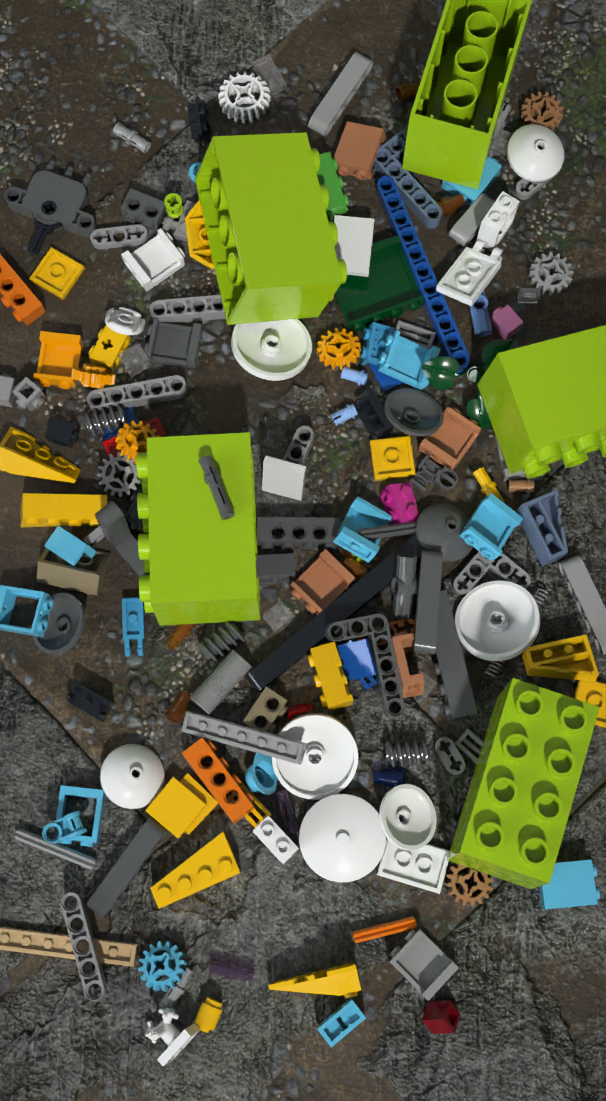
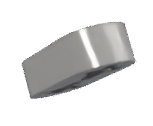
[434,737,465,775]

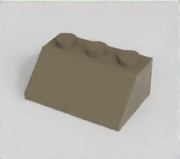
[37,548,111,595]

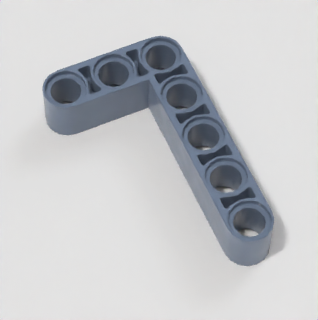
[373,126,442,229]

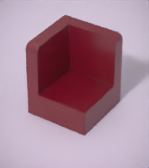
[422,1000,461,1034]

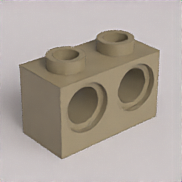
[242,687,289,733]

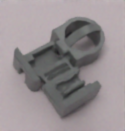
[410,454,458,494]

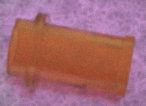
[342,556,369,579]

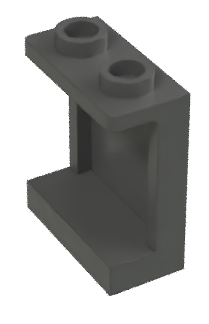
[144,318,203,369]

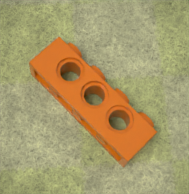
[0,254,46,326]
[182,738,255,824]

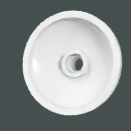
[506,124,564,182]
[100,744,165,809]
[379,784,437,850]

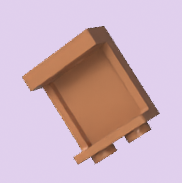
[333,121,387,180]
[419,406,481,471]
[290,549,355,615]
[392,632,425,698]

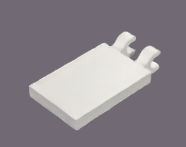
[436,240,503,306]

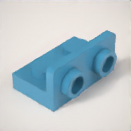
[359,322,395,366]

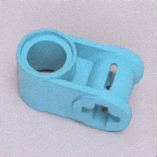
[42,810,87,844]

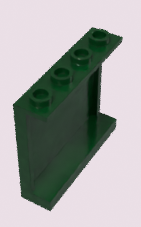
[334,235,425,332]

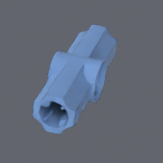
[468,291,492,338]

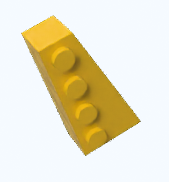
[21,493,107,528]
[150,832,241,909]

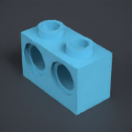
[317,998,366,1048]

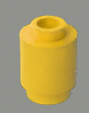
[194,997,223,1033]

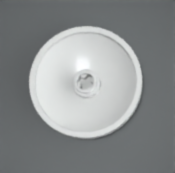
[231,319,312,381]
[455,581,540,661]
[272,713,358,800]
[299,794,386,882]

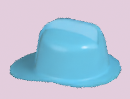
[245,753,278,795]

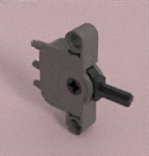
[4,160,97,255]

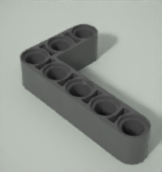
[95,500,150,576]
[325,614,405,717]

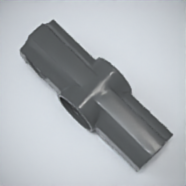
[391,554,418,619]

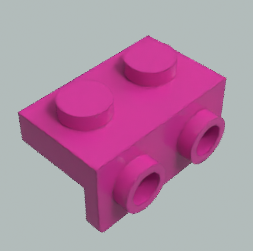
[380,482,419,525]

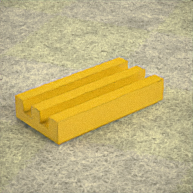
[227,783,272,828]

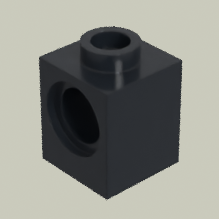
[45,417,80,448]

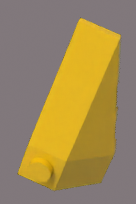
[0,427,81,483]
[268,962,361,998]

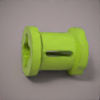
[164,193,184,218]

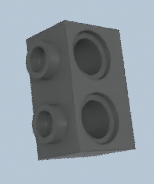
[121,188,167,230]

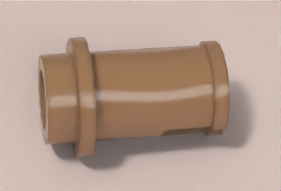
[509,478,534,494]

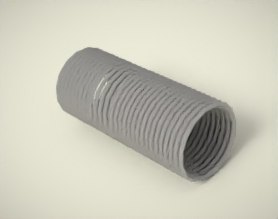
[190,650,252,714]

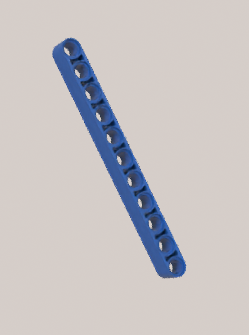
[376,176,470,373]

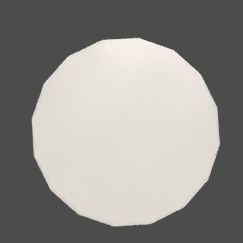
[105,307,145,335]

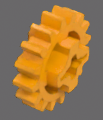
[317,328,361,370]
[71,363,116,388]
[115,421,160,464]

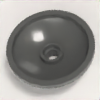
[384,388,444,436]
[415,503,473,562]
[33,593,85,655]

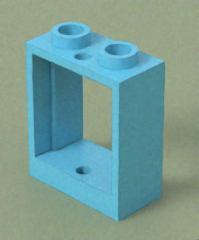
[0,585,54,637]
[53,785,106,847]

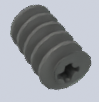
[84,405,128,438]
[197,622,245,664]
[385,738,430,767]

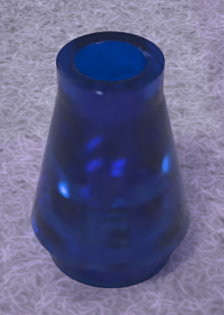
[373,767,405,787]

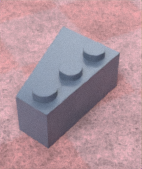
[515,490,568,567]

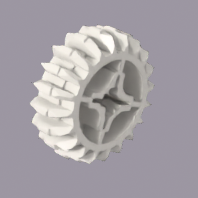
[218,71,271,124]

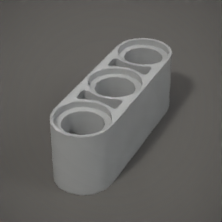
[449,193,495,247]
[283,426,314,465]

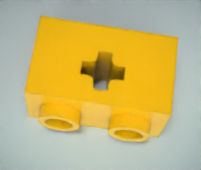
[89,325,131,373]

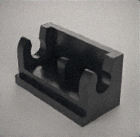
[354,391,394,440]
[66,681,114,723]

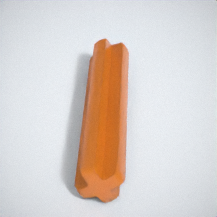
[352,916,417,943]

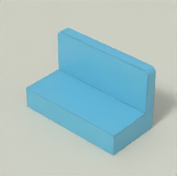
[45,526,97,566]

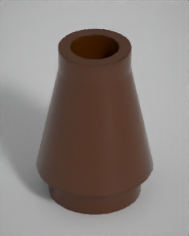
[395,81,421,102]
[436,193,465,217]
[165,691,191,724]

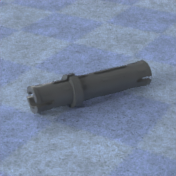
[199,455,235,520]

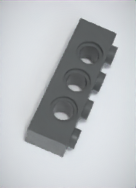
[257,517,340,550]

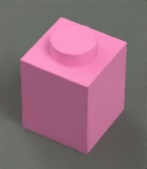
[491,305,523,340]

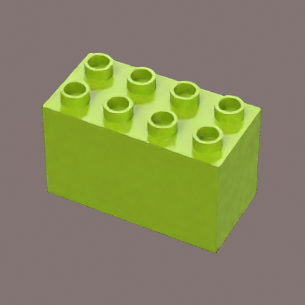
[402,0,532,190]
[195,132,347,325]
[477,325,606,479]
[136,432,261,626]
[447,678,600,889]

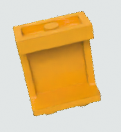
[33,331,84,389]

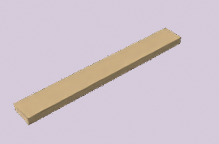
[0,926,138,967]

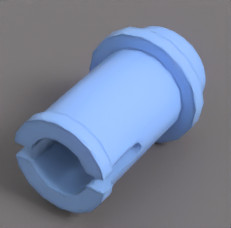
[341,366,368,386]
[330,404,358,426]

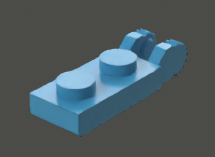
[122,597,145,657]

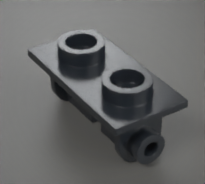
[187,98,211,143]
[123,487,143,531]

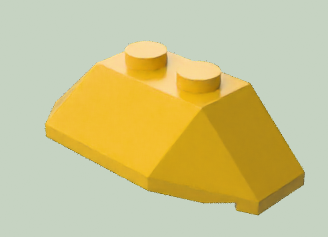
[185,201,215,270]

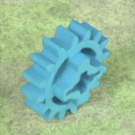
[138,941,187,992]

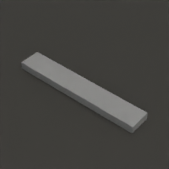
[182,710,307,765]

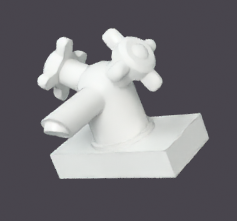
[145,1008,200,1066]

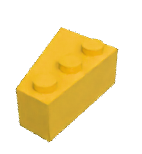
[522,634,599,682]
[307,641,353,712]

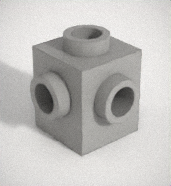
[12,377,45,411]

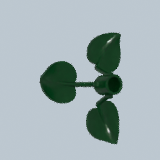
[421,339,516,429]

